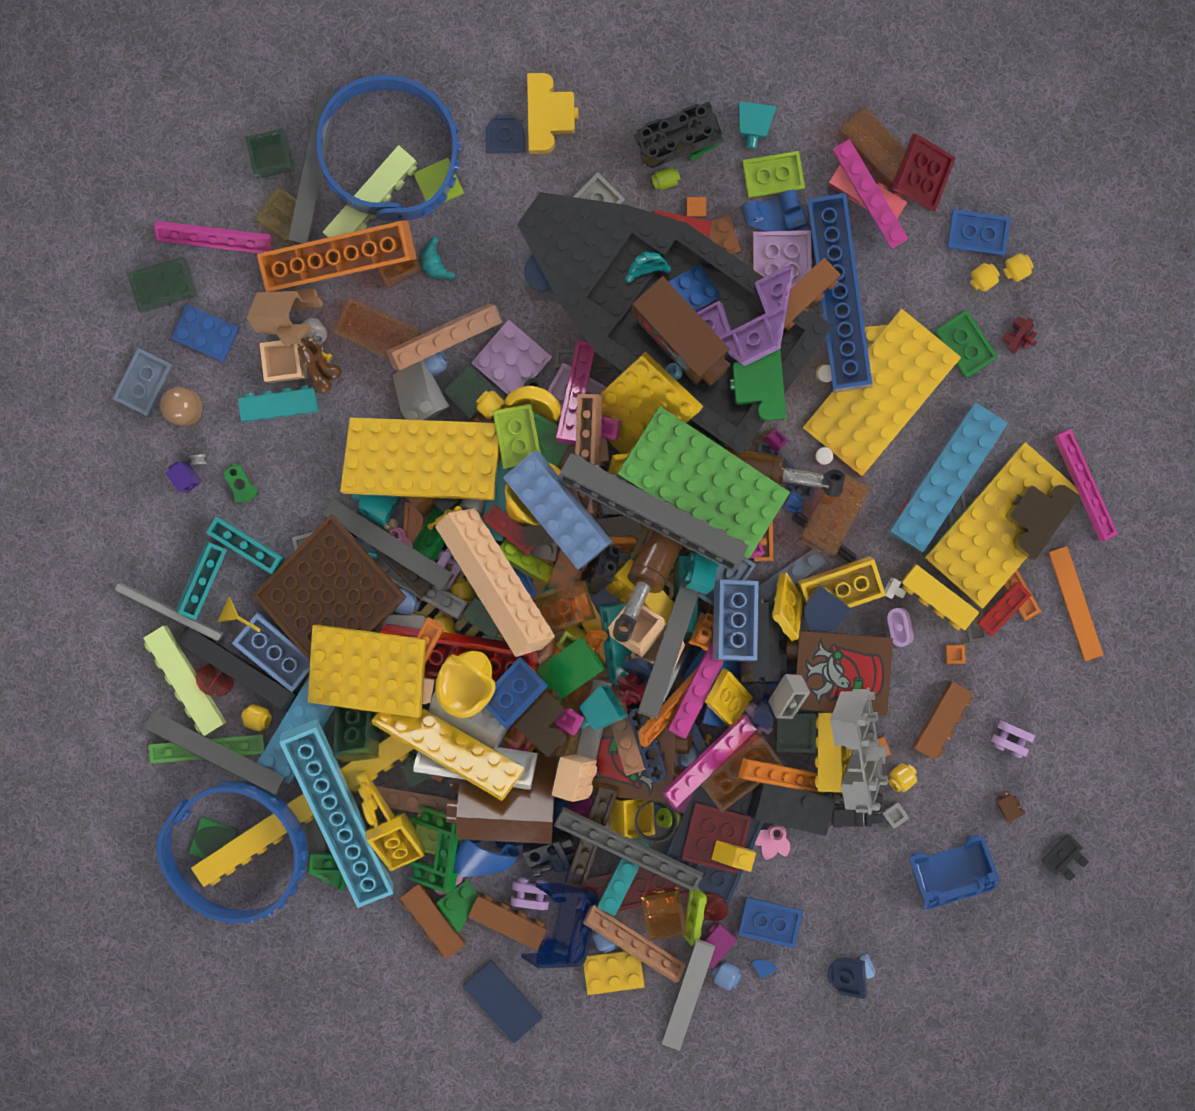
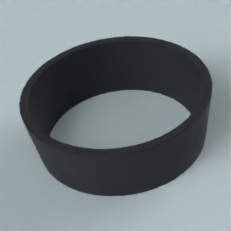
[635,800,678,843]

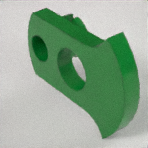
[223,464,258,503]

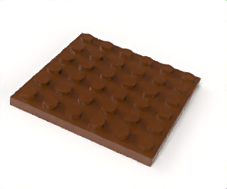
[252,514,407,661]

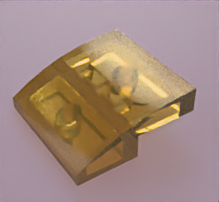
[255,187,296,243]

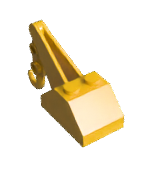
[356,770,425,871]

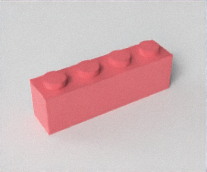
[827,165,907,219]

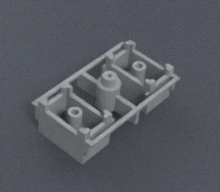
[830,687,888,815]

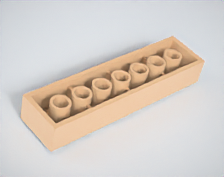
[436,508,555,657]

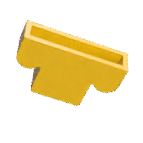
[527,73,578,154]

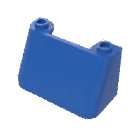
[909,835,999,910]

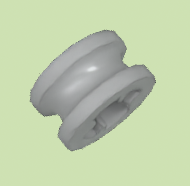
[189,454,207,466]

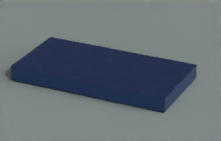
[463,960,543,1043]

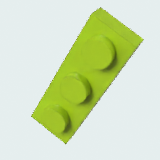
[500,539,555,586]
[683,887,707,946]

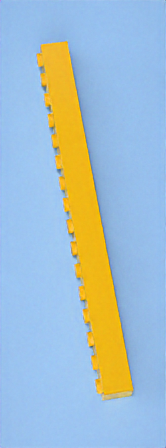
[191,711,429,887]

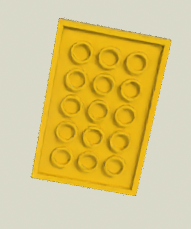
[599,352,703,454]
[308,625,427,718]

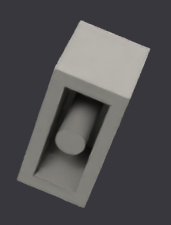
[768,674,810,719]

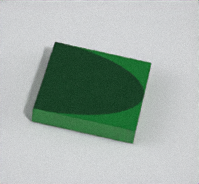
[189,817,238,859]

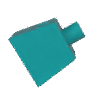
[738,101,776,149]
[352,494,401,528]
[580,685,628,730]

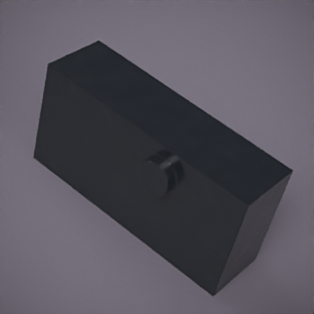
[748,782,836,836]

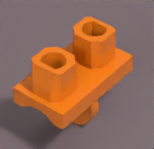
[689,613,713,651]

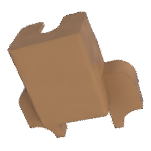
[247,289,323,346]

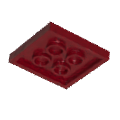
[892,134,956,211]
[681,803,752,874]

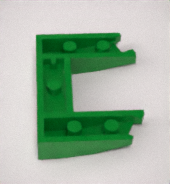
[406,805,458,894]

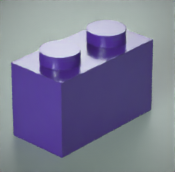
[165,461,202,493]

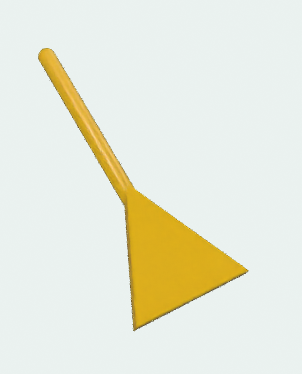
[218,597,260,632]

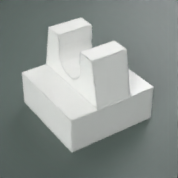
[884,578,906,599]

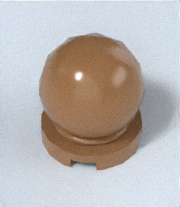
[160,387,203,426]

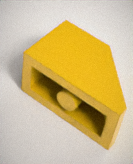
[711,840,756,872]

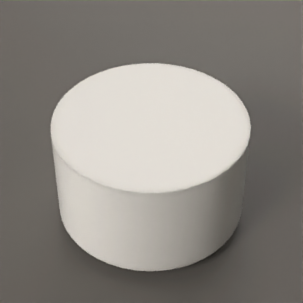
[816,364,832,382]
[815,447,833,465]

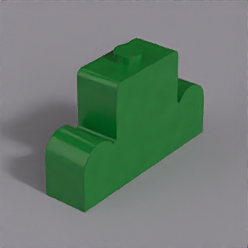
[730,349,786,422]

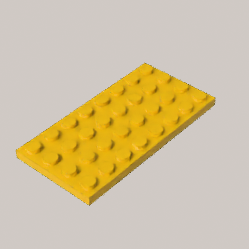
[803,309,961,477]
[340,418,500,500]
[924,442,1079,609]

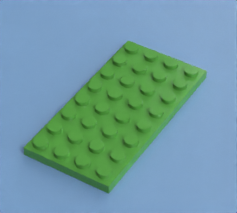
[617,406,790,559]

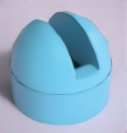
[665,363,683,380]

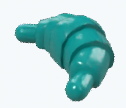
[419,236,455,280]
[625,251,671,282]

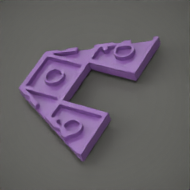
[697,264,794,366]

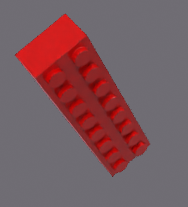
[380,624,538,683]

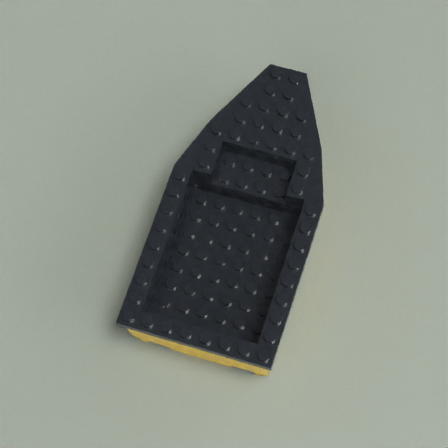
[517,192,833,455]

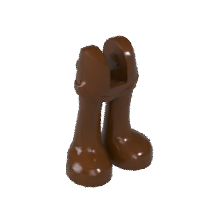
[297,337,342,394]

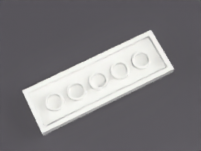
[414,747,538,790]

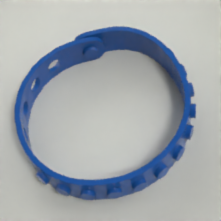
[317,75,461,221]
[156,781,308,924]

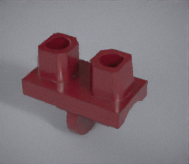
[1002,317,1037,354]
[617,673,648,706]

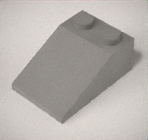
[393,360,450,421]

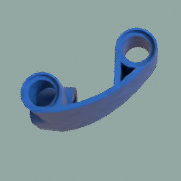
[740,189,812,234]
[453,839,519,877]

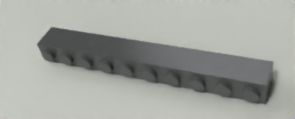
[558,454,749,572]

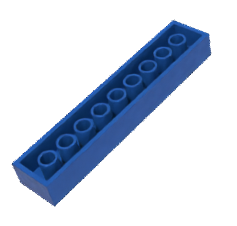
[807,193,872,393]

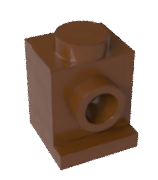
[995,790,1026,822]

